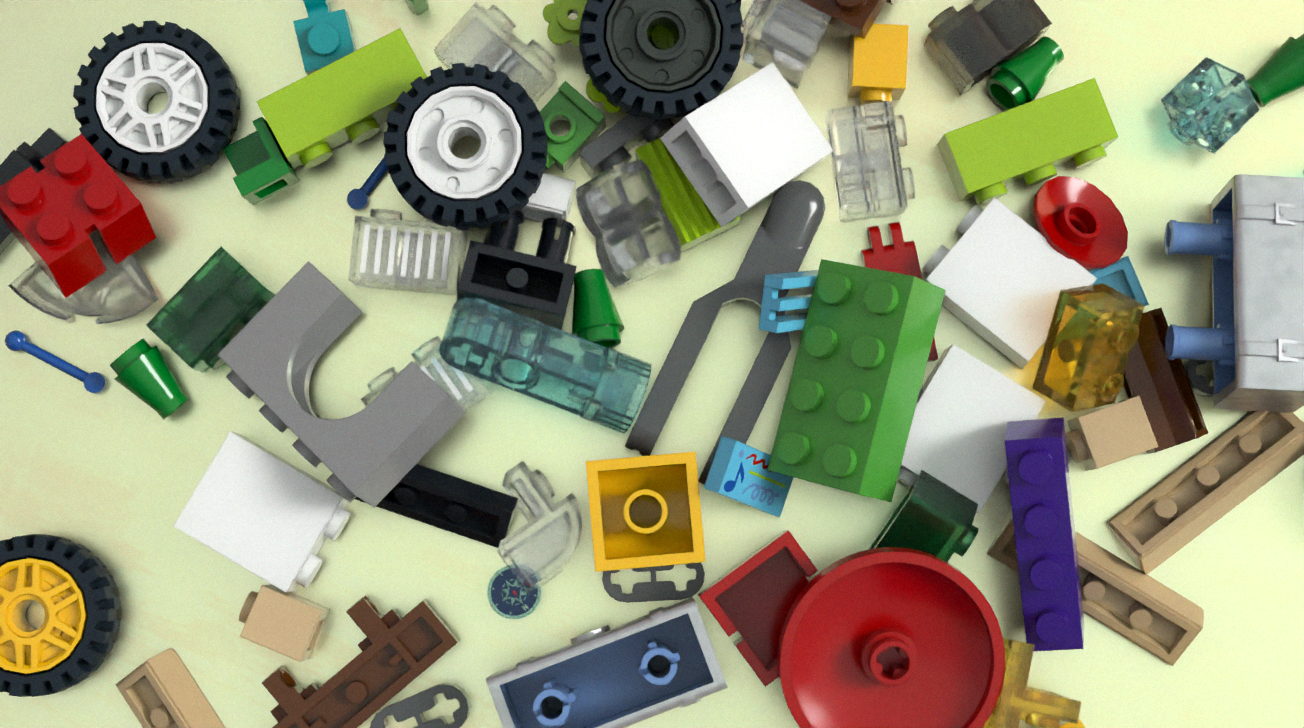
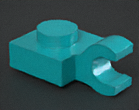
[293,0,356,75]

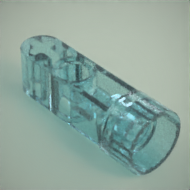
[439,297,651,434]

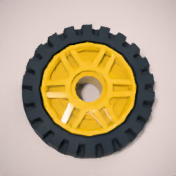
[0,534,121,697]

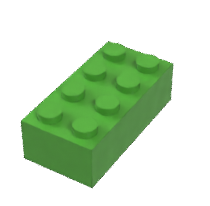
[767,259,946,502]

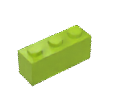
[256,28,427,169]
[937,78,1118,205]

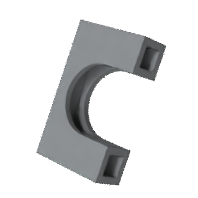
[218,261,466,508]

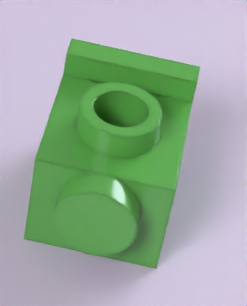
[540,81,607,173]

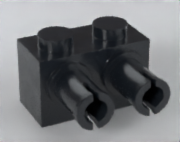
[456,210,577,338]

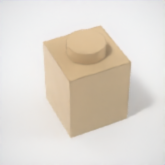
[1065,396,1159,471]
[239,584,330,662]

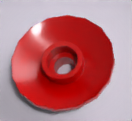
[1033,176,1128,269]

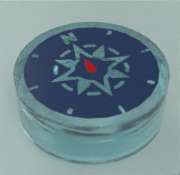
[487,565,542,619]

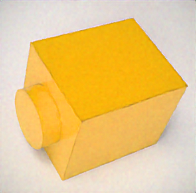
[847,23,909,107]

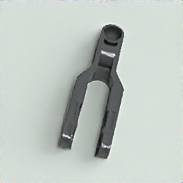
[625,180,826,485]

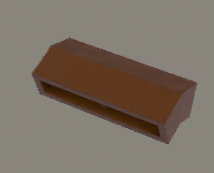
[1101,308,1208,454]

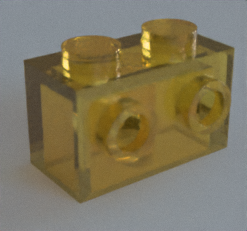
[1032,283,1144,412]

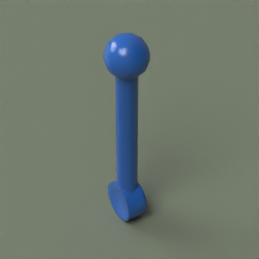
[347,157,388,211]
[5,330,107,394]

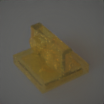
[983,637,1082,728]

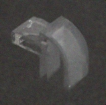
[497,461,582,596]

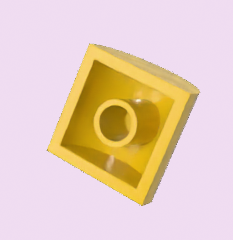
[586,451,706,572]

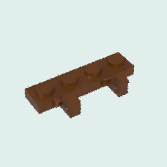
[262,595,459,728]

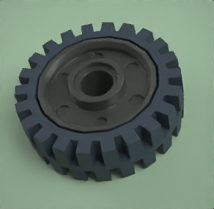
[579,0,744,120]

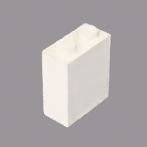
[660,62,834,227]
[922,197,1097,369]
[897,344,1046,517]
[174,432,351,593]

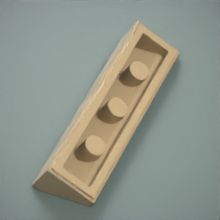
[1106,411,1304,574]
[987,510,1204,666]
[115,648,225,728]

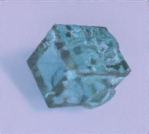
[1161,57,1259,154]

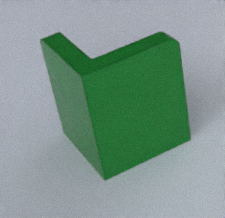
[225,117,300,205]

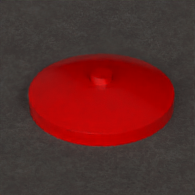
[777,547,1005,728]

